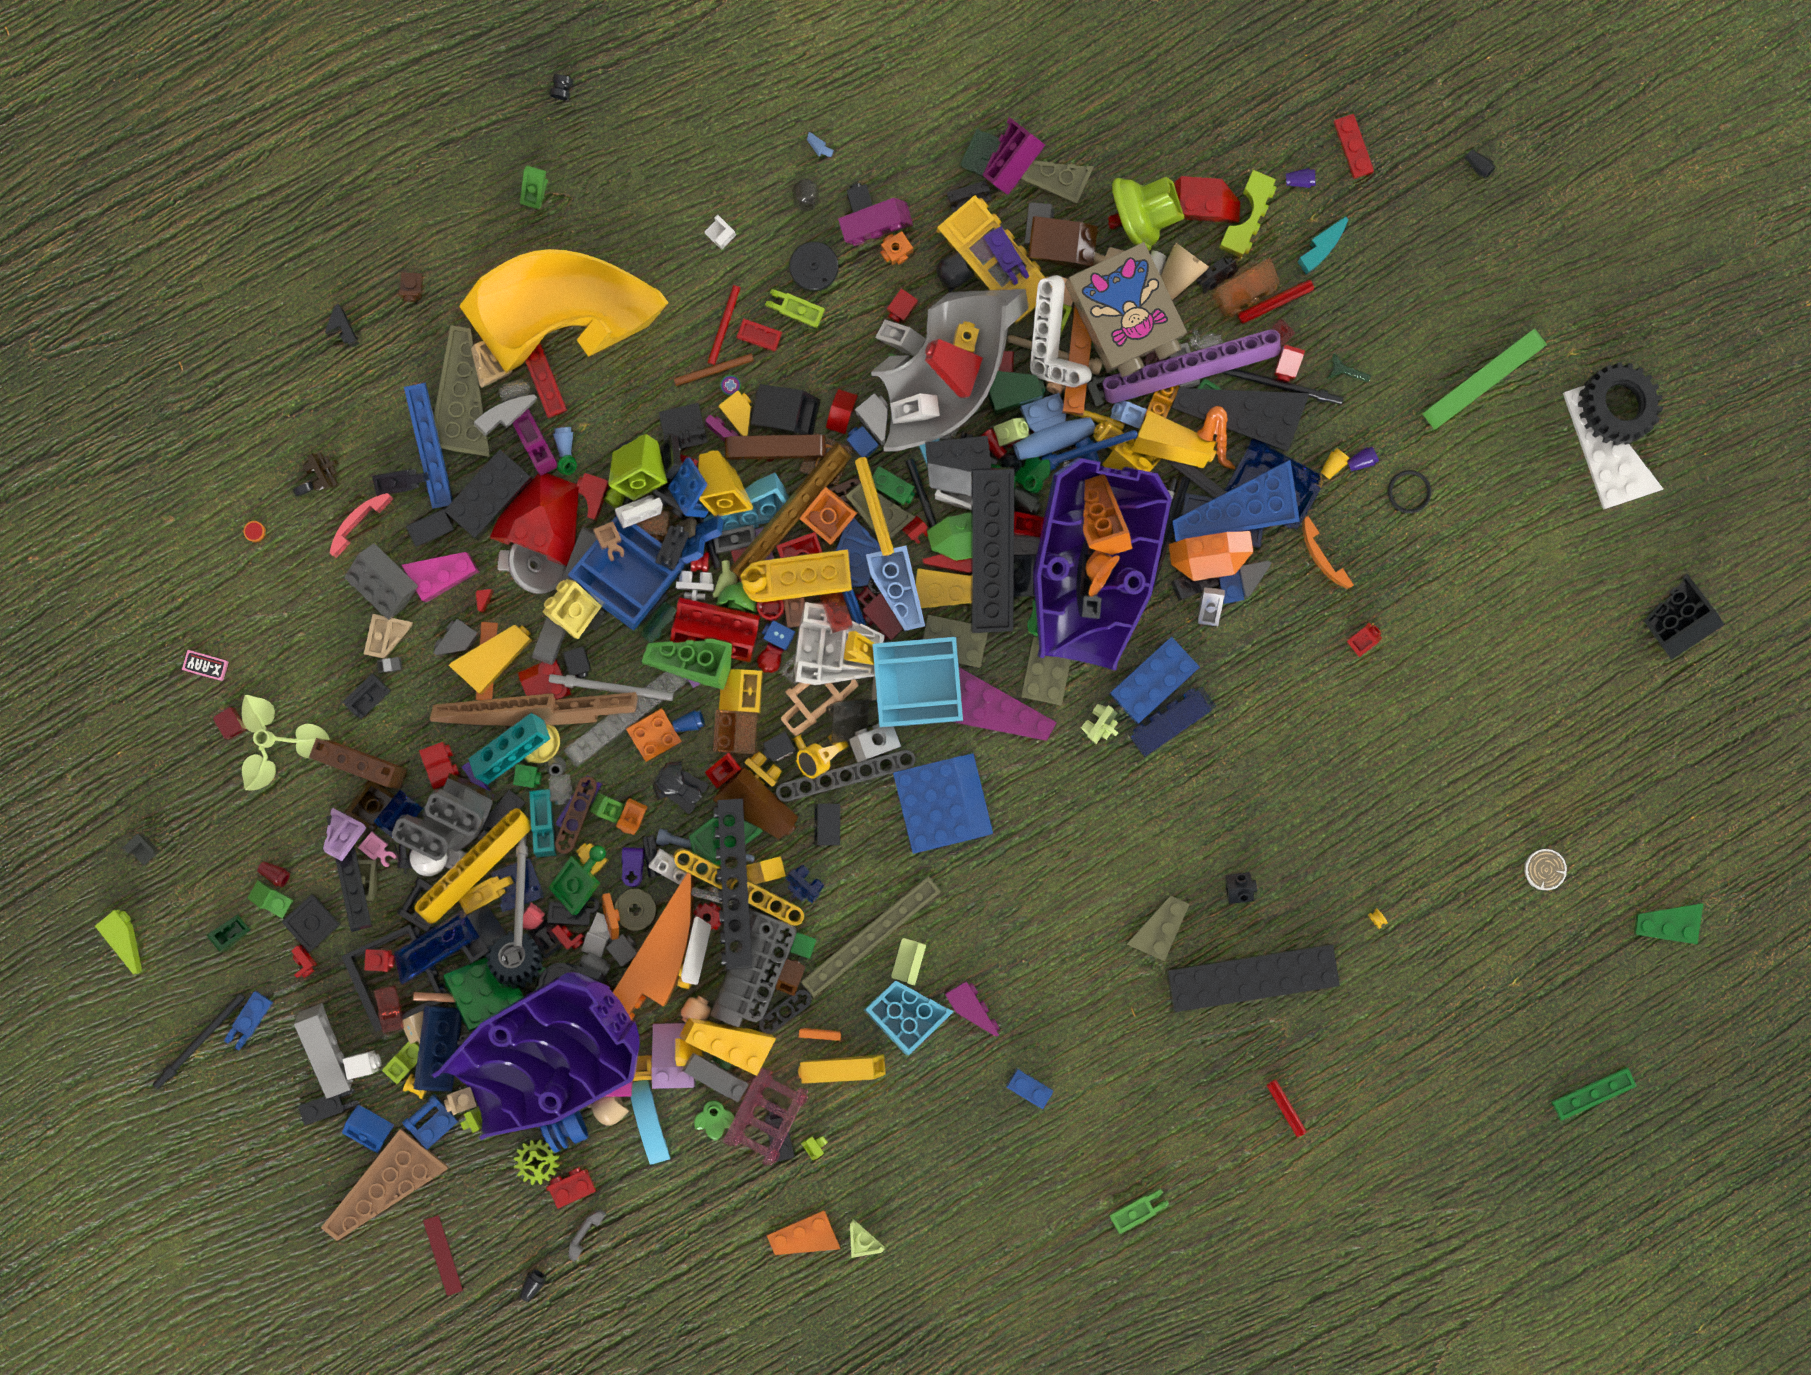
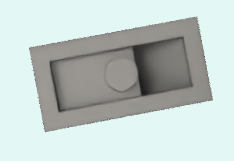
[1198,587,1225,626]

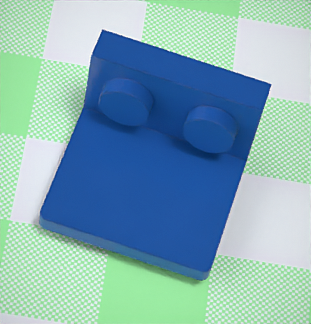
[668,458,709,518]

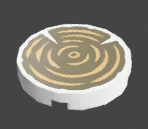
[1524,849,1567,890]

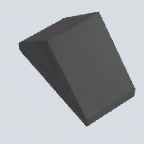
[1239,561,1272,599]

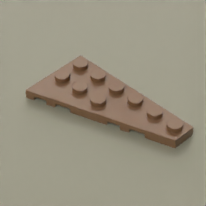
[321,1128,450,1241]

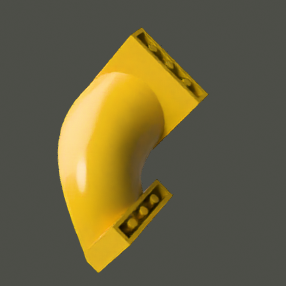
[459,249,668,373]

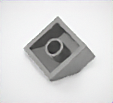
[855,393,888,446]

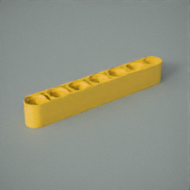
[415,808,531,924]
[673,848,804,926]

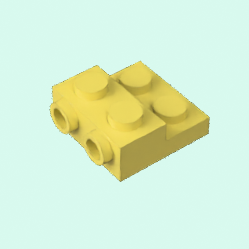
[543,579,602,639]

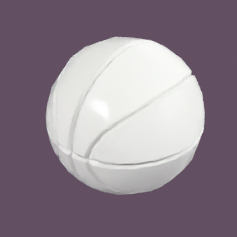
[410,850,447,876]

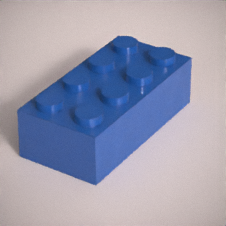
[1109,637,1200,724]

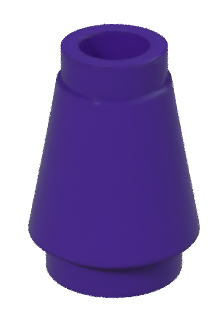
[1286,168,1316,188]
[1347,446,1379,471]

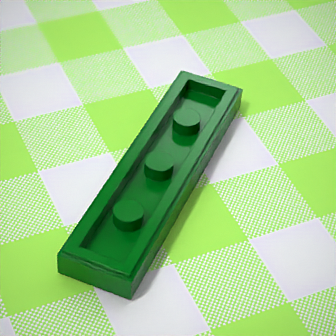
[1551,1067,1637,1121]

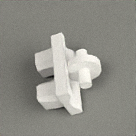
[676,571,715,601]
[648,848,687,885]

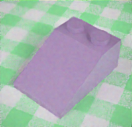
[652,1023,696,1089]

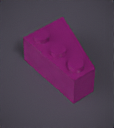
[983,117,1045,195]
[838,198,913,246]

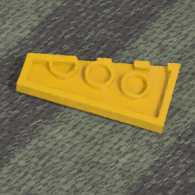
[915,568,971,608]

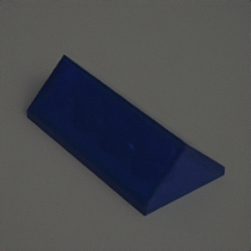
[394,910,480,984]

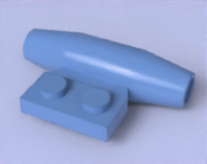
[1013,393,1095,460]

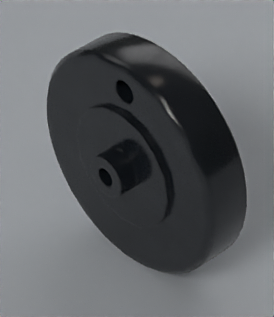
[789,241,839,292]

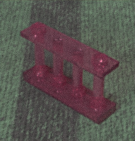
[723,1067,808,1166]

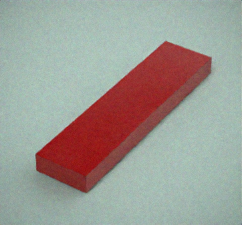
[525,343,567,419]

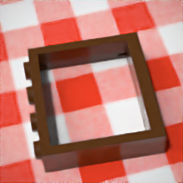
[309,738,408,788]

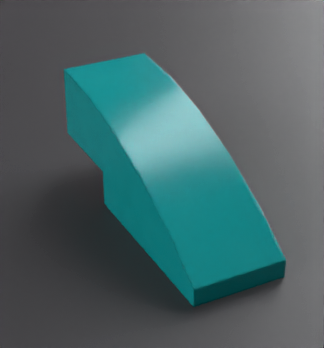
[1297,217,1348,275]
[529,789,557,858]

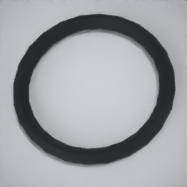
[1388,470,1431,513]

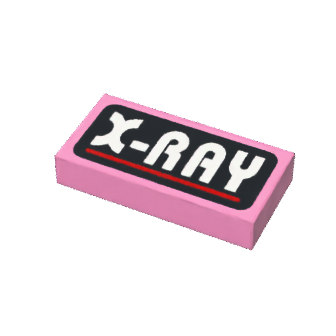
[182,650,229,681]

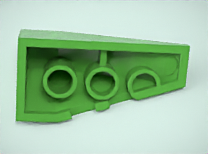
[642,639,732,690]

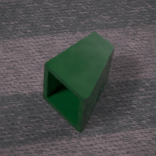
[987,371,1045,416]

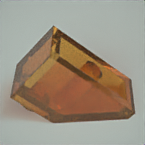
[637,511,670,541]

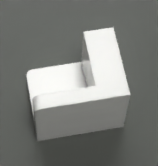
[705,215,736,250]

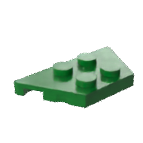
[689,816,763,881]

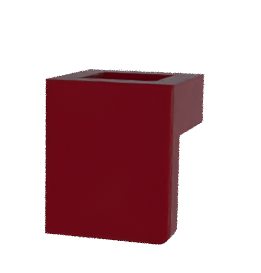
[213,707,247,740]

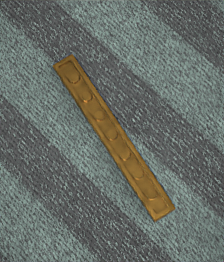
[730,443,852,580]

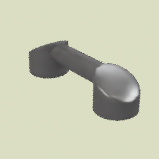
[569,1209,607,1262]

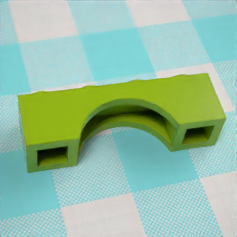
[1219,170,1277,258]

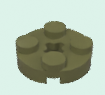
[614,889,657,931]

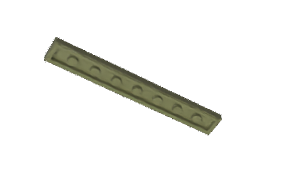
[801,876,941,998]

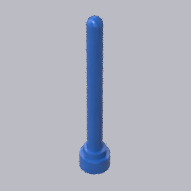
[1042,430,1138,470]

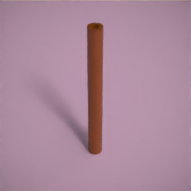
[674,353,754,386]

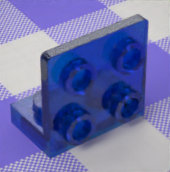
[492,859,545,912]

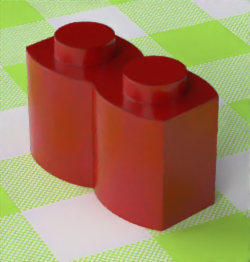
[419,742,460,789]

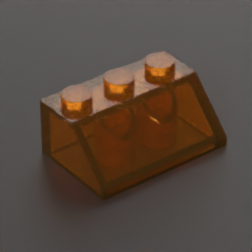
[1212,257,1280,317]

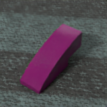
[513,409,557,476]

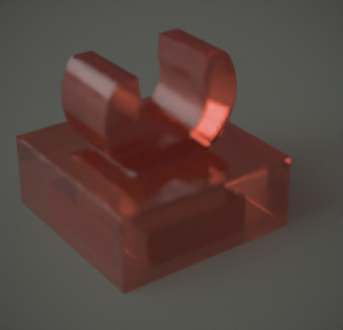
[1270,318,1295,347]

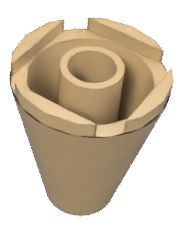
[1160,243,1209,300]

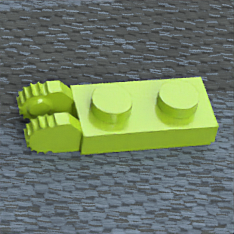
[765,289,825,329]

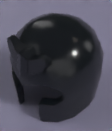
[936,251,974,293]

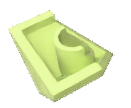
[850,1219,884,1258]

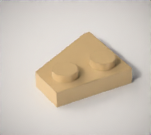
[471,341,512,388]
[364,614,413,659]

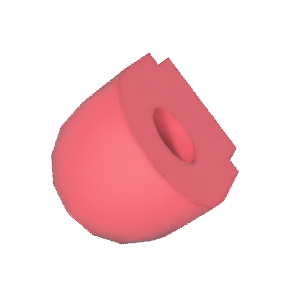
[523,902,545,930]

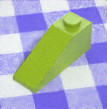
[95,910,142,975]

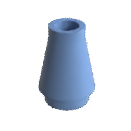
[553,427,573,457]

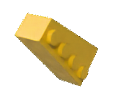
[679,1017,776,1076]

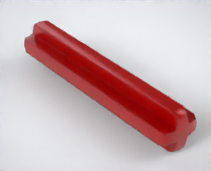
[1267,1080,1306,1137]

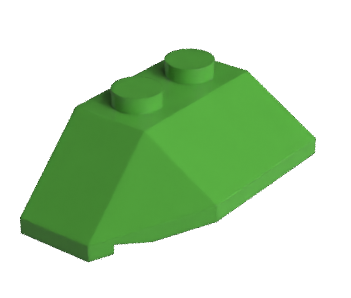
[927,513,971,561]

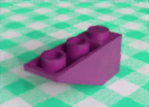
[945,981,1000,1037]

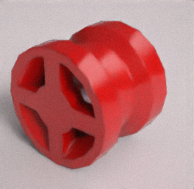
[691,552,710,573]

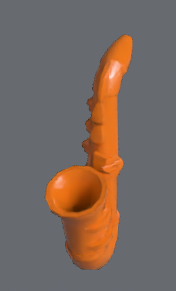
[1197,406,1235,469]

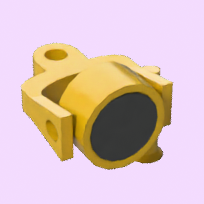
[791,731,849,778]

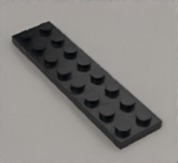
[971,467,1014,633]

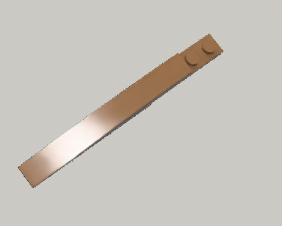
[430,692,638,726]

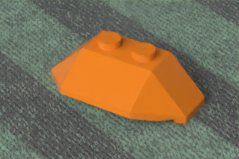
[1169,531,1253,581]

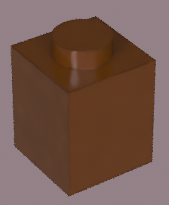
[775,959,806,996]

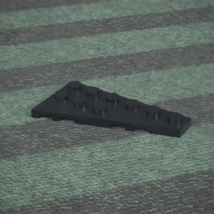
[1172,388,1310,452]

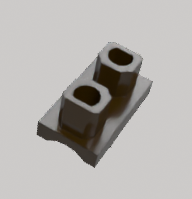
[302,452,339,491]

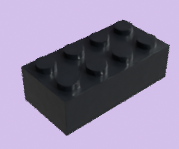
[444,449,533,540]

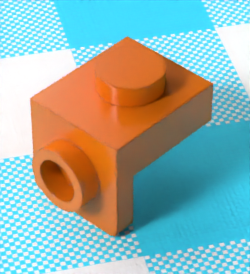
[616,798,648,835]

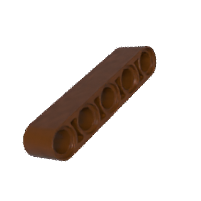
[724,435,826,460]

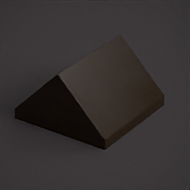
[344,780,400,832]

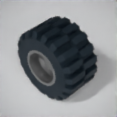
[486,931,543,989]

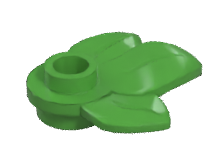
[694,1100,736,1141]

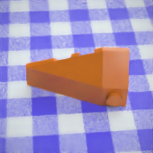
[1083,474,1132,555]

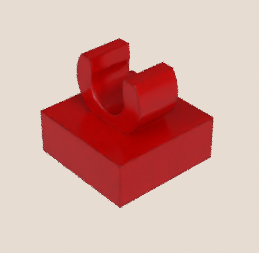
[901,515,928,544]

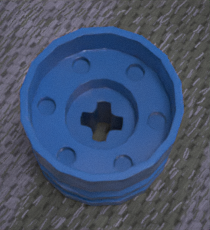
[540,1110,589,1153]

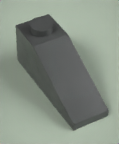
[682,1053,749,1102]

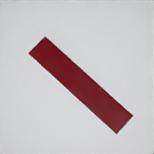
[423,1215,463,1296]

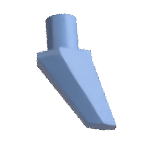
[807,132,834,158]

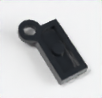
[547,897,600,927]

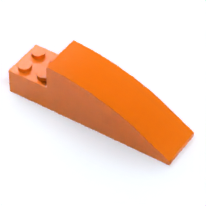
[613,872,694,1020]

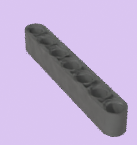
[532,527,597,665]
[776,750,915,802]

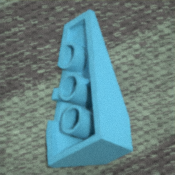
[704,472,789,531]

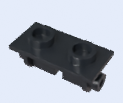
[947,180,992,212]
[1196,256,1238,294]
[655,525,690,570]

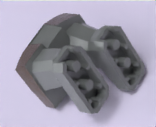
[392,773,493,861]

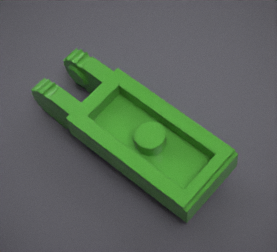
[1109,1189,1169,1234]

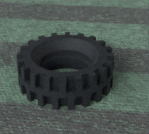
[1578,362,1663,446]

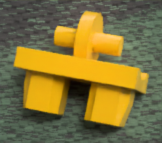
[744,751,783,787]

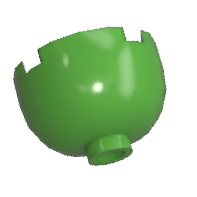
[716,582,758,614]

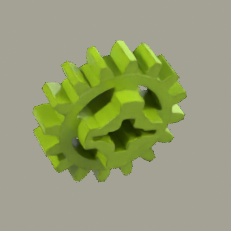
[514,1139,560,1185]

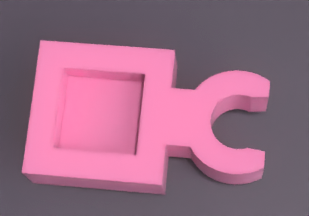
[358,831,397,867]

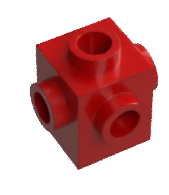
[693,902,722,932]

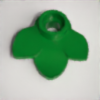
[1015,457,1051,494]

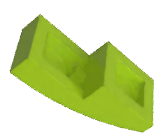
[382,1041,419,1084]

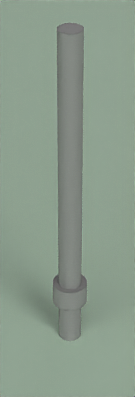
[549,674,674,701]
[514,834,528,949]

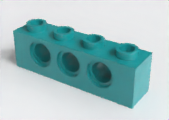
[468,713,550,785]

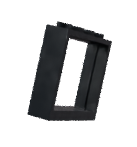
[341,924,448,1032]

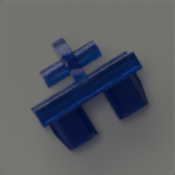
[785,865,824,903]

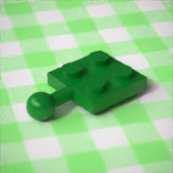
[548,845,606,915]

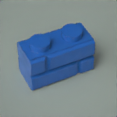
[1006,1068,1053,1109]

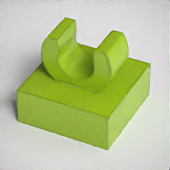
[460,1106,482,1133]
[801,1136,828,1160]

